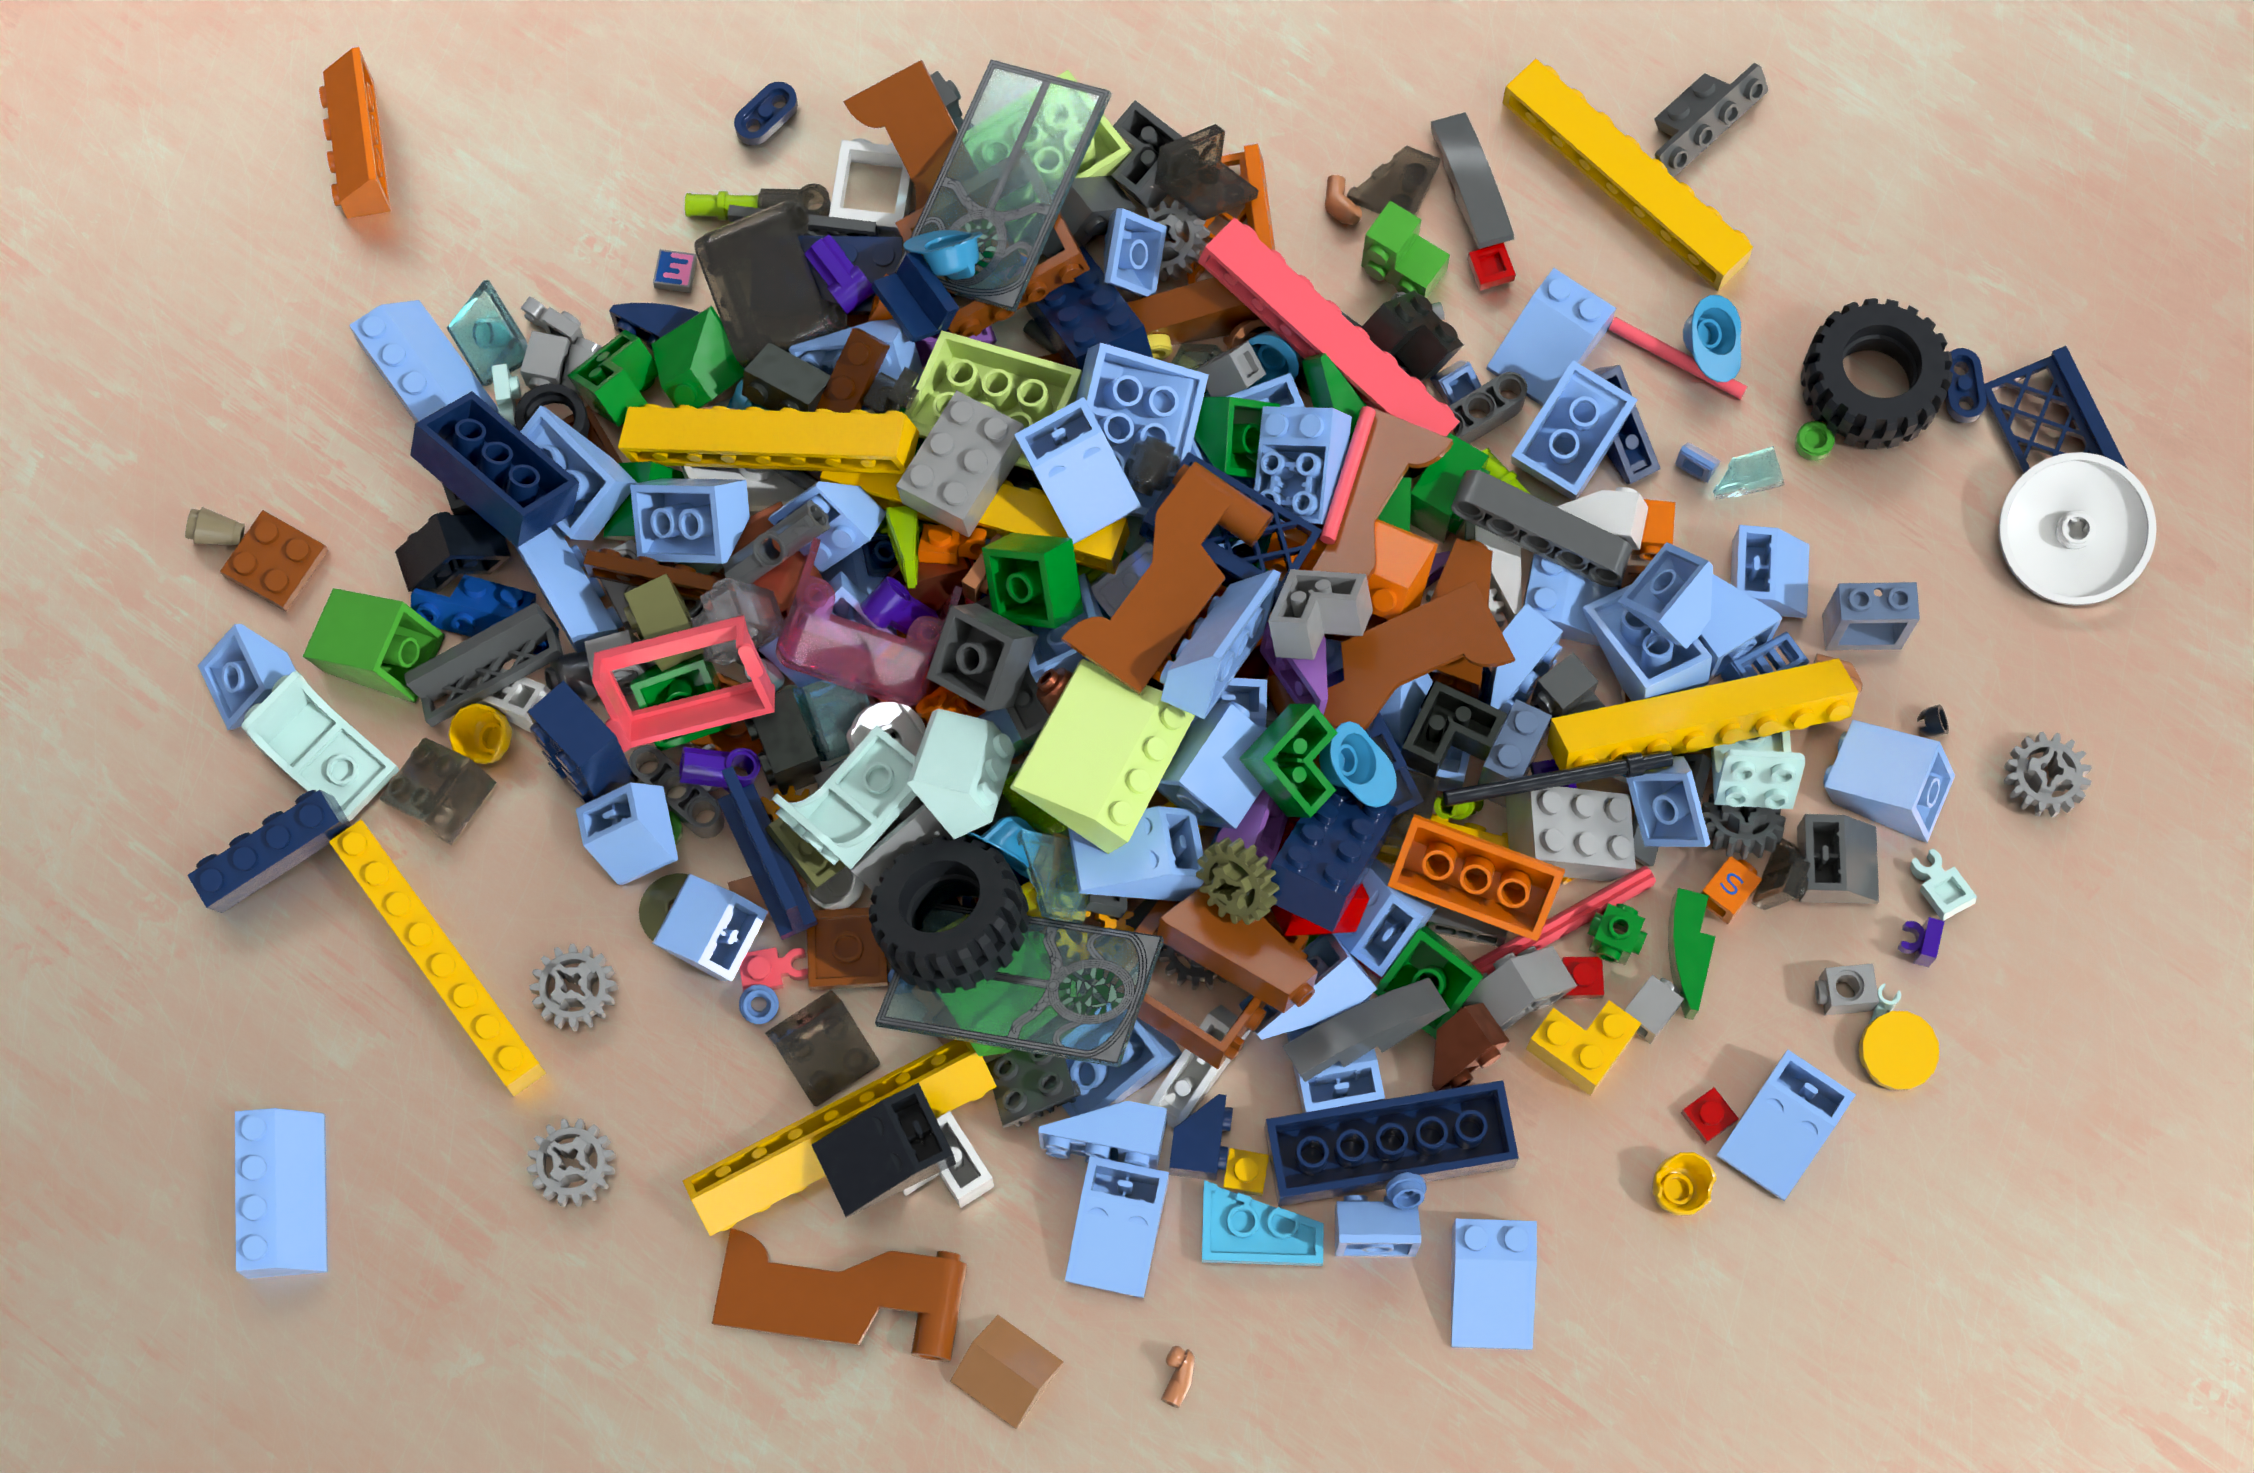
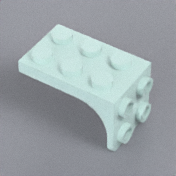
[241,671,400,822]
[772,725,917,870]
[1711,730,1805,809]

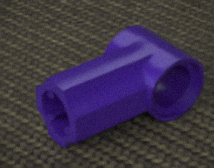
[804,234,875,314]
[860,577,939,642]
[679,747,761,793]

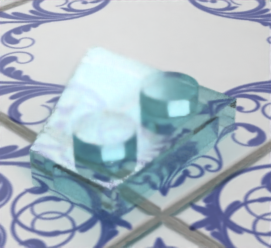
[1017,829,1088,924]

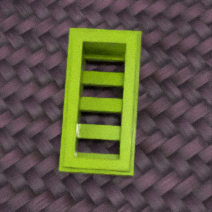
[886,506,920,588]

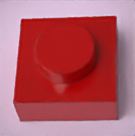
[1467,242,1516,291]
[1562,956,1604,999]
[1681,1087,1739,1144]

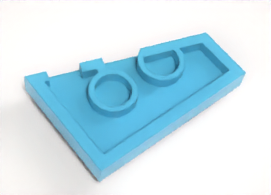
[1202,1180,1324,1266]

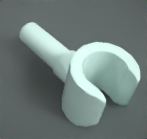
[1869,983,1901,1023]

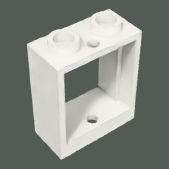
[829,138,914,237]

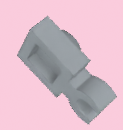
[521,297,584,344]

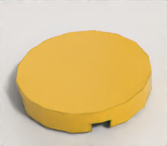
[1859,1011,1939,1090]

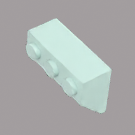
[907,708,1015,839]

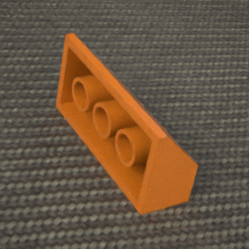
[319,47,391,219]
[1264,519,1438,620]
[1387,814,1565,942]

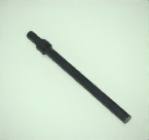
[1443,750,1673,807]

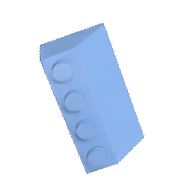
[349,300,498,423]
[513,524,623,653]
[1160,569,1281,719]
[235,1108,328,1279]

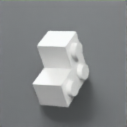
[902,1111,994,1208]

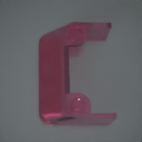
[776,537,963,707]

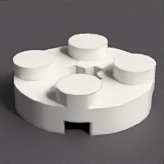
[846,702,926,757]

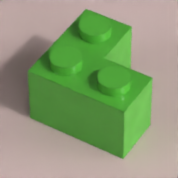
[1361,201,1450,298]

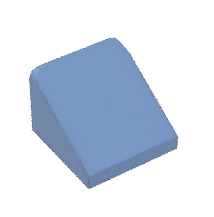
[1430,360,1481,406]
[1675,443,1720,483]

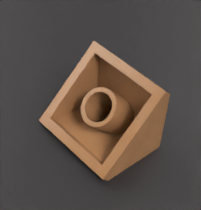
[950,1315,1064,1429]

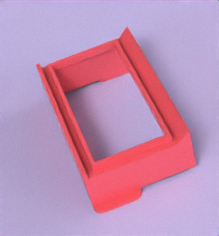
[592,615,775,752]

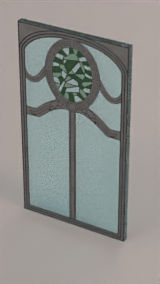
[894,60,1112,312]
[875,902,1164,1068]

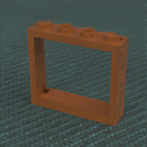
[895,149,1090,338]
[1104,883,1309,1069]

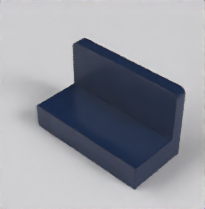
[871,252,959,342]

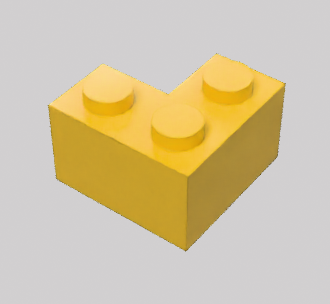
[1526,1000,1642,1096]

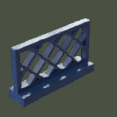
[1985,346,2128,475]
[1139,452,1322,612]
[717,766,818,940]

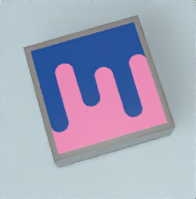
[653,249,697,293]

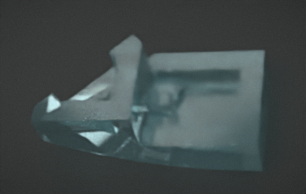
[1713,446,1785,499]

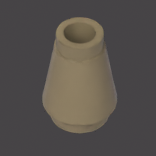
[185,507,245,545]

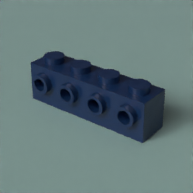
[187,790,352,913]

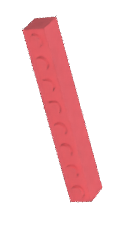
[1198,217,1460,437]

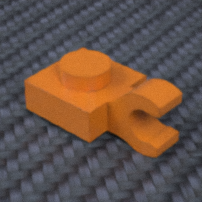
[918,524,987,565]

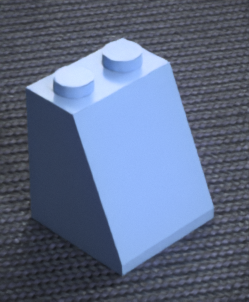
[1698,574,1782,681]
[1157,702,1267,829]
[1823,719,1955,843]

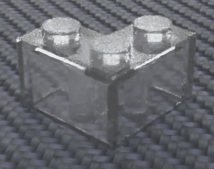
[691,578,787,666]

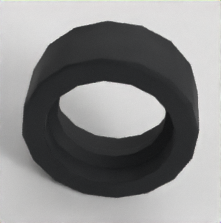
[514,383,590,438]

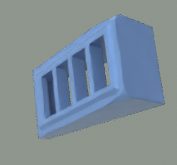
[1721,631,1809,682]

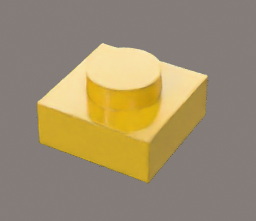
[1223,1148,1269,1196]

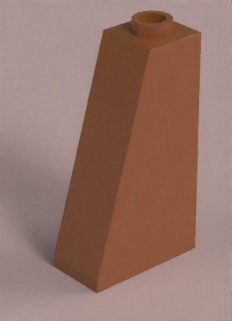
[1127,277,1260,345]
[1428,538,1493,699]
[1157,889,1318,1013]

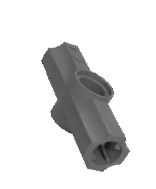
[723,500,831,590]

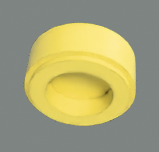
[1147,334,1173,360]

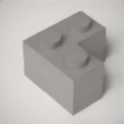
[1268,569,1373,660]
[1462,946,1577,1032]

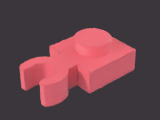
[740,947,808,992]

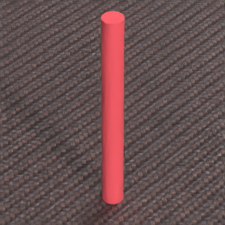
[1609,317,1748,400]
[1320,406,1376,544]

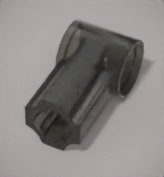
[758,183,831,216]

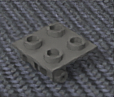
[986,1033,1081,1128]

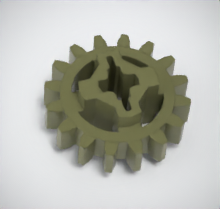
[1196,837,1279,925]

